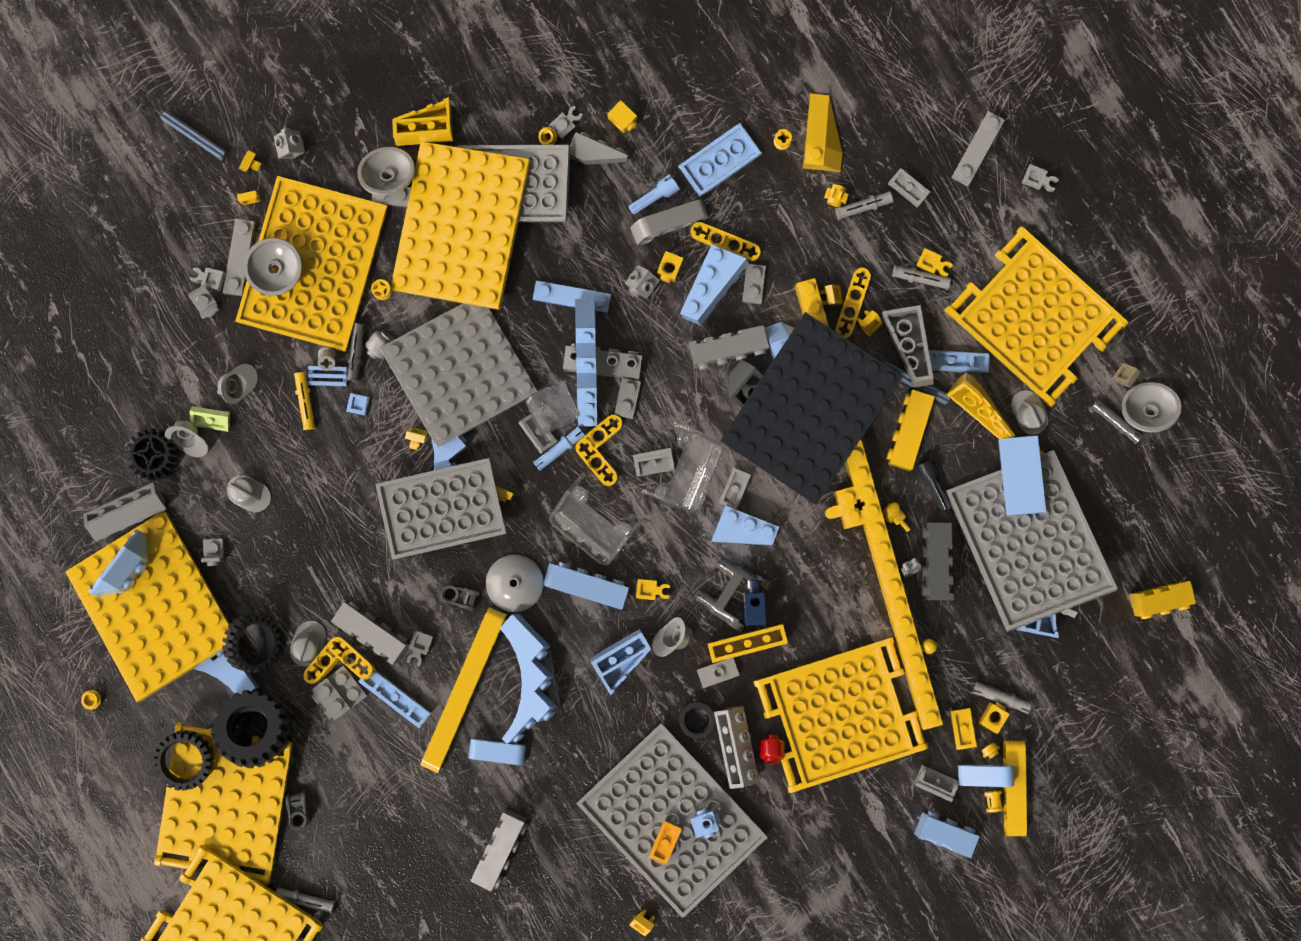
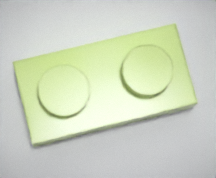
[190,406,230,432]

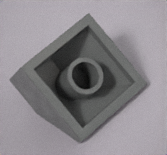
[729,359,763,409]

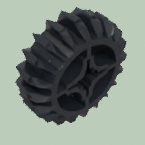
[125,428,179,480]

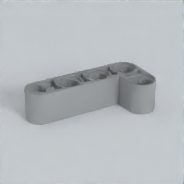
[630,199,709,246]

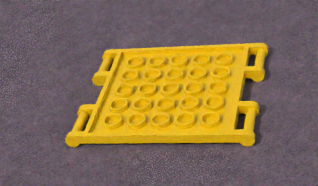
[944,227,1128,407]
[754,637,929,793]
[154,722,293,886]
[140,845,324,941]

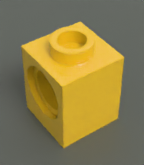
[607,100,637,134]
[657,251,683,283]
[978,702,1010,734]

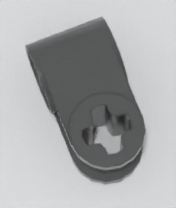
[441,585,480,611]
[285,790,310,829]

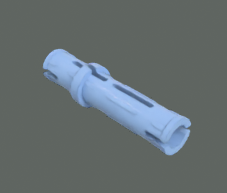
[533,426,585,471]

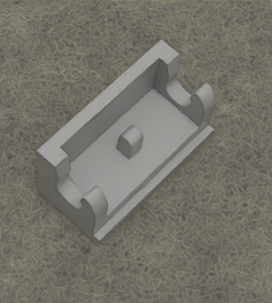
[633,448,675,477]
[914,765,959,802]

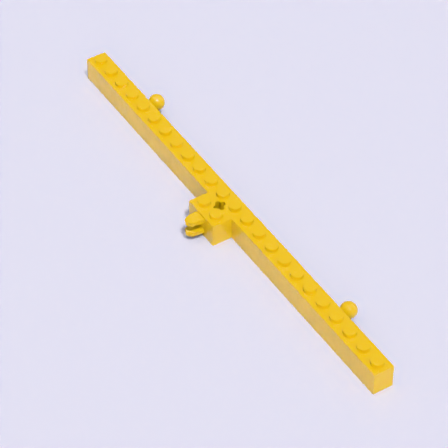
[795,278,943,730]

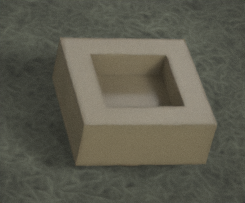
[1113,363,1140,388]

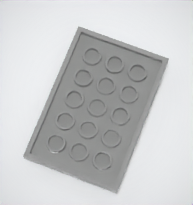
[458,145,570,222]
[376,458,506,560]

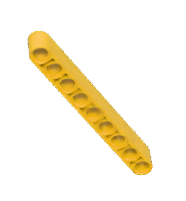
[420,607,507,773]

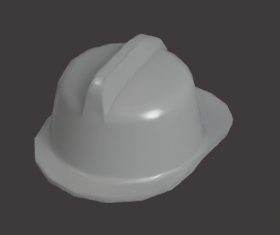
[217,364,258,404]
[1011,390,1048,435]
[165,419,208,457]
[227,475,271,512]
[652,617,693,657]
[290,621,326,666]

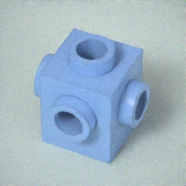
[690,808,721,838]

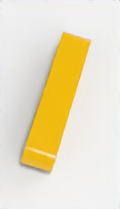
[1003,740,1027,836]

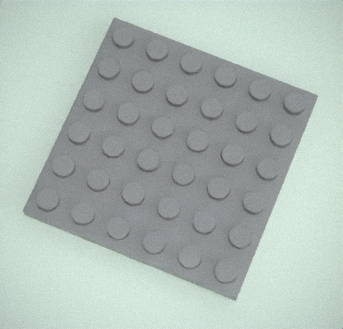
[380,304,538,448]

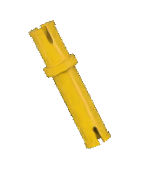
[294,372,315,430]

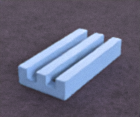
[308,366,348,387]

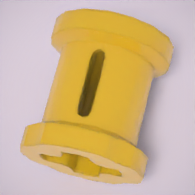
[774,129,792,150]
[984,790,1004,812]

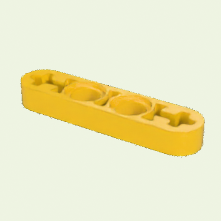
[690,222,760,262]
[835,268,871,339]

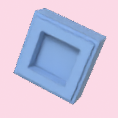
[347,393,370,416]

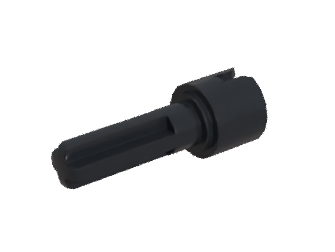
[915,458,951,511]

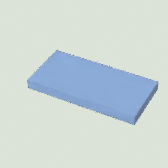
[678,123,762,198]
[998,436,1046,516]

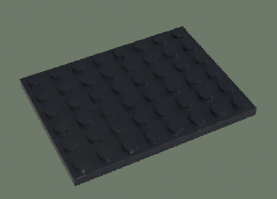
[720,312,903,505]

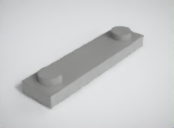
[951,111,1005,187]
[223,218,255,297]

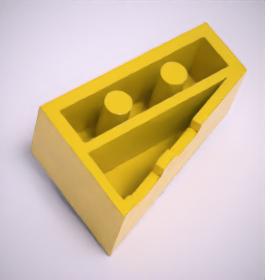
[392,97,453,146]
[1129,581,1196,619]

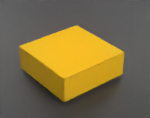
[237,191,261,205]

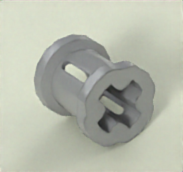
[318,346,335,371]

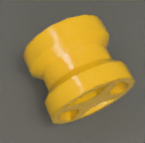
[371,279,392,300]

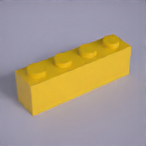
[886,390,934,471]
[707,624,788,663]

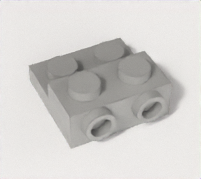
[311,665,368,720]

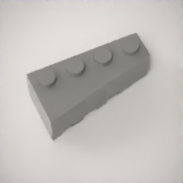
[471,808,528,891]

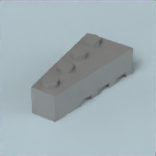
[882,305,933,388]
[689,325,769,371]
[331,601,410,665]

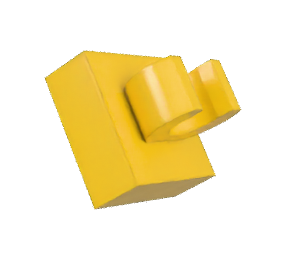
[238,151,261,172]
[820,285,843,306]
[857,310,883,337]
[405,427,428,450]
[630,910,655,936]

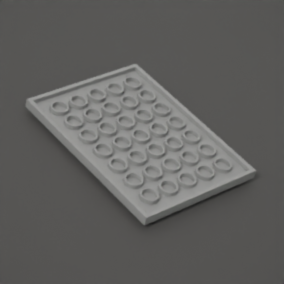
[946,450,1118,632]
[576,723,768,918]

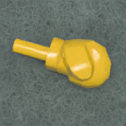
[883,502,910,532]

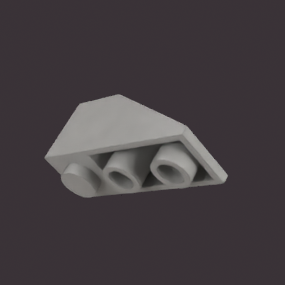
[570,132,628,165]

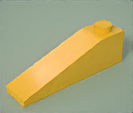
[803,93,842,172]
[946,372,1015,439]

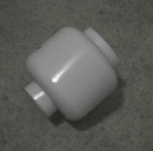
[366,330,394,359]

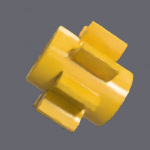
[824,184,849,207]

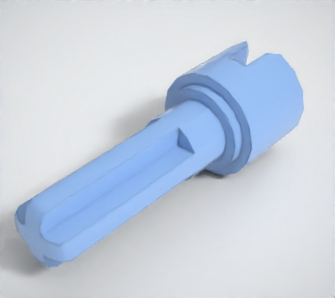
[629,174,680,214]

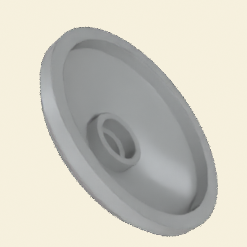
[357,147,415,196]
[244,238,302,296]
[1122,382,1181,432]
[486,555,543,612]

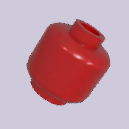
[760,735,785,764]

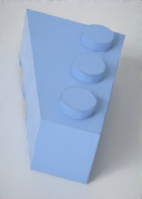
[711,506,779,546]
[914,811,980,858]

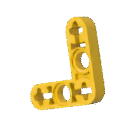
[576,415,622,486]
[304,637,375,685]

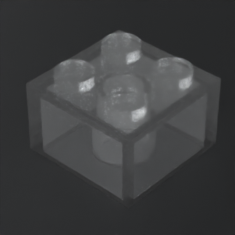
[525,381,581,435]

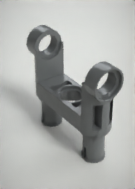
[695,557,771,633]

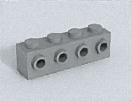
[563,344,642,381]
[83,482,166,541]
[714,706,759,789]

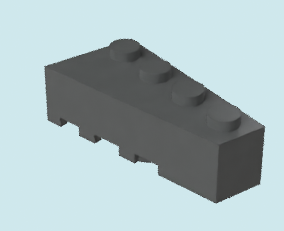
[922,523,954,600]

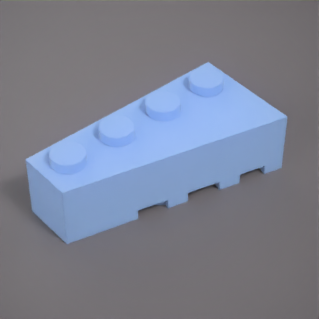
[680,245,749,326]
[543,562,629,610]

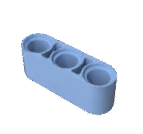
[468,738,526,765]
[958,765,1014,787]

